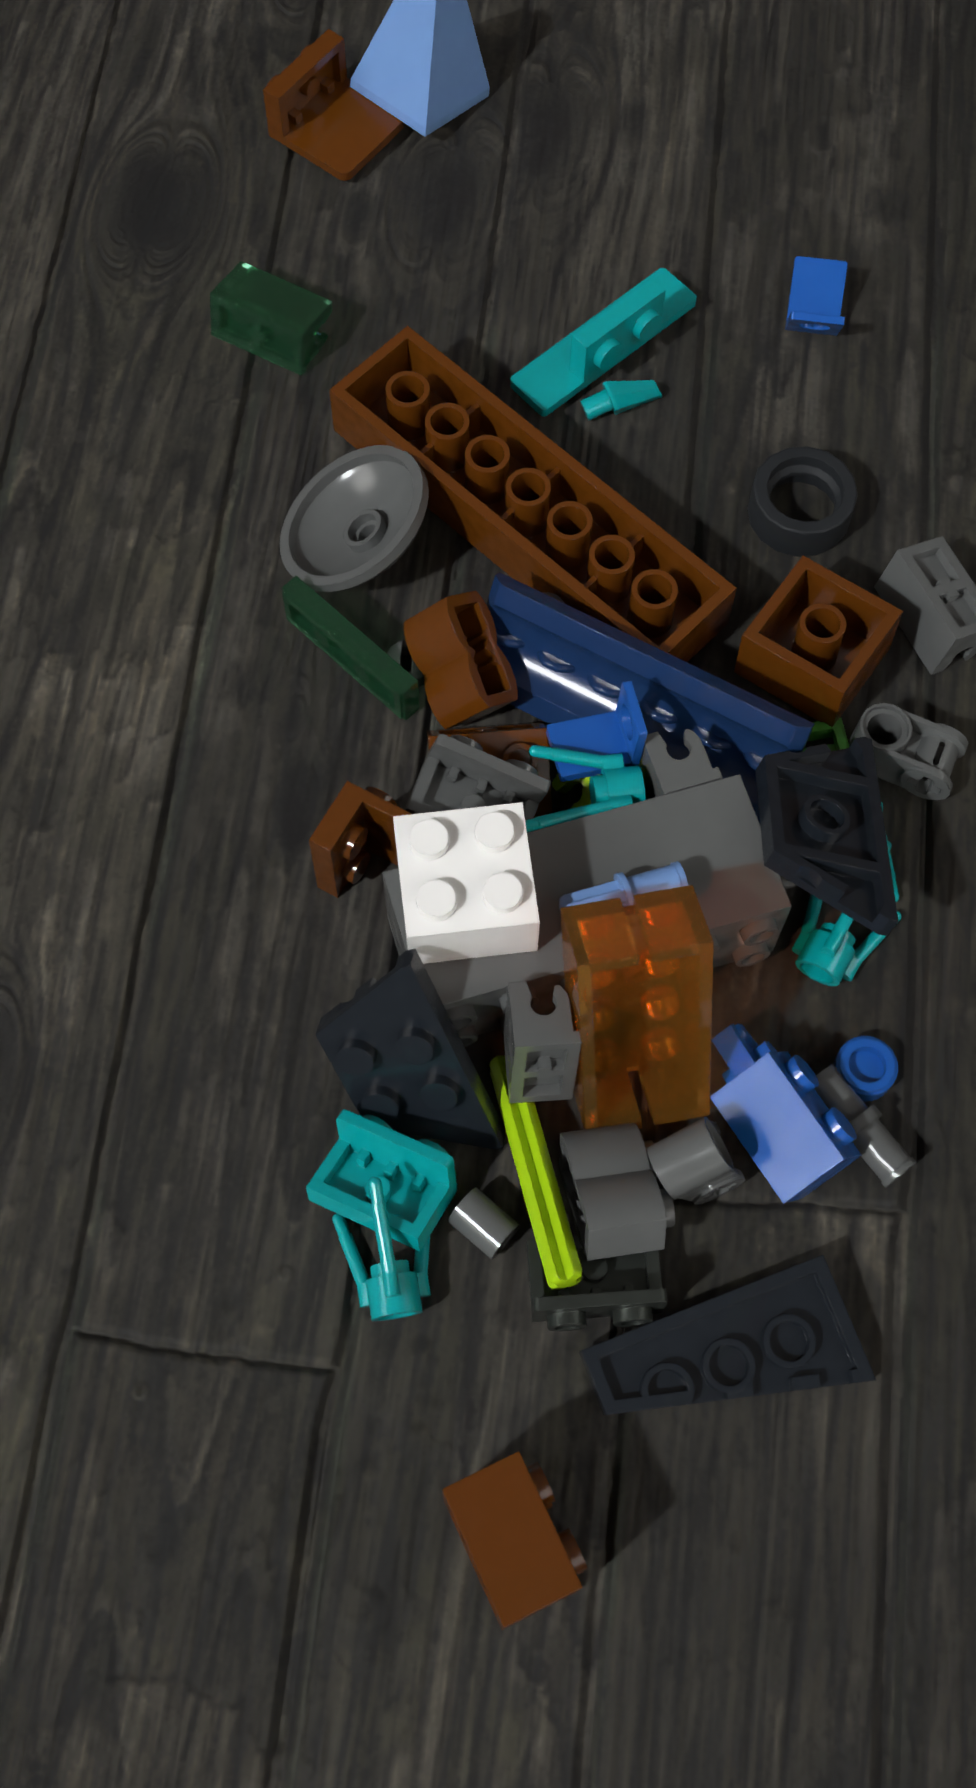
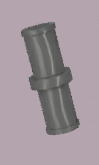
[815,1064,917,1188]

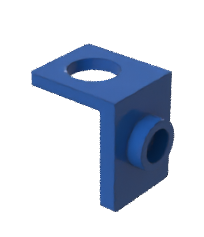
[785,256,848,336]
[546,681,648,782]

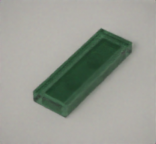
[282,576,420,721]

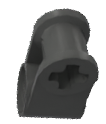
[848,703,968,800]
[647,1117,745,1205]

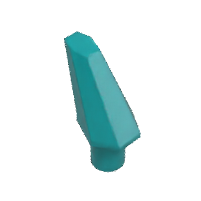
[580,380,663,421]

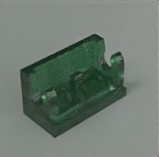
[210,261,332,375]

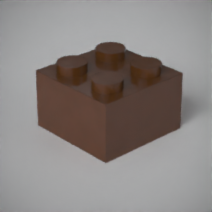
[734,555,903,727]
[442,1451,587,1631]

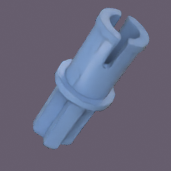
[559,861,690,932]

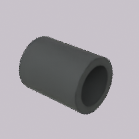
[448,1187,521,1260]

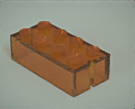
[560,885,714,1129]

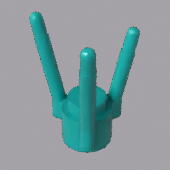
[525,745,646,832]
[791,840,902,987]
[332,1177,431,1321]

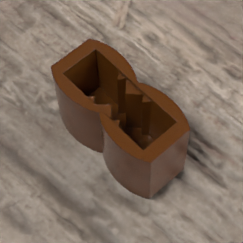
[404,590,518,729]

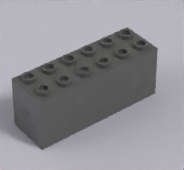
[382,774,791,1047]

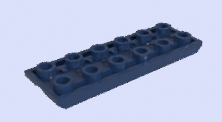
[486,572,815,824]

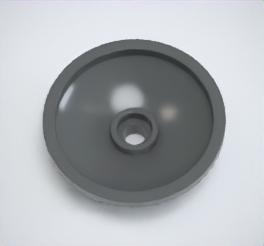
[280,445,429,592]

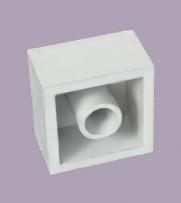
[393,802,540,964]

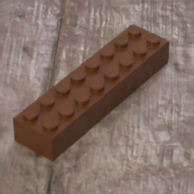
[329,325,737,662]

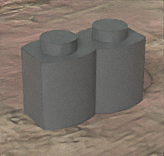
[559,1122,675,1261]

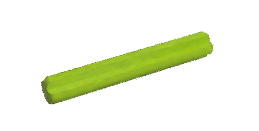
[489,1055,582,1290]

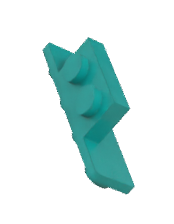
[510,268,697,417]

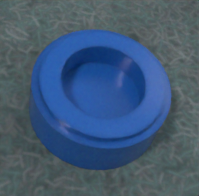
[833,1036,898,1101]

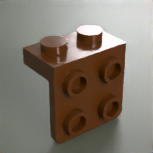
[263,29,405,181]

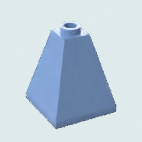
[350,0,490,137]

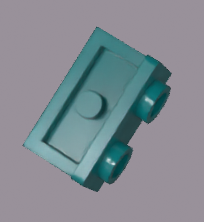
[306,1109,457,1252]

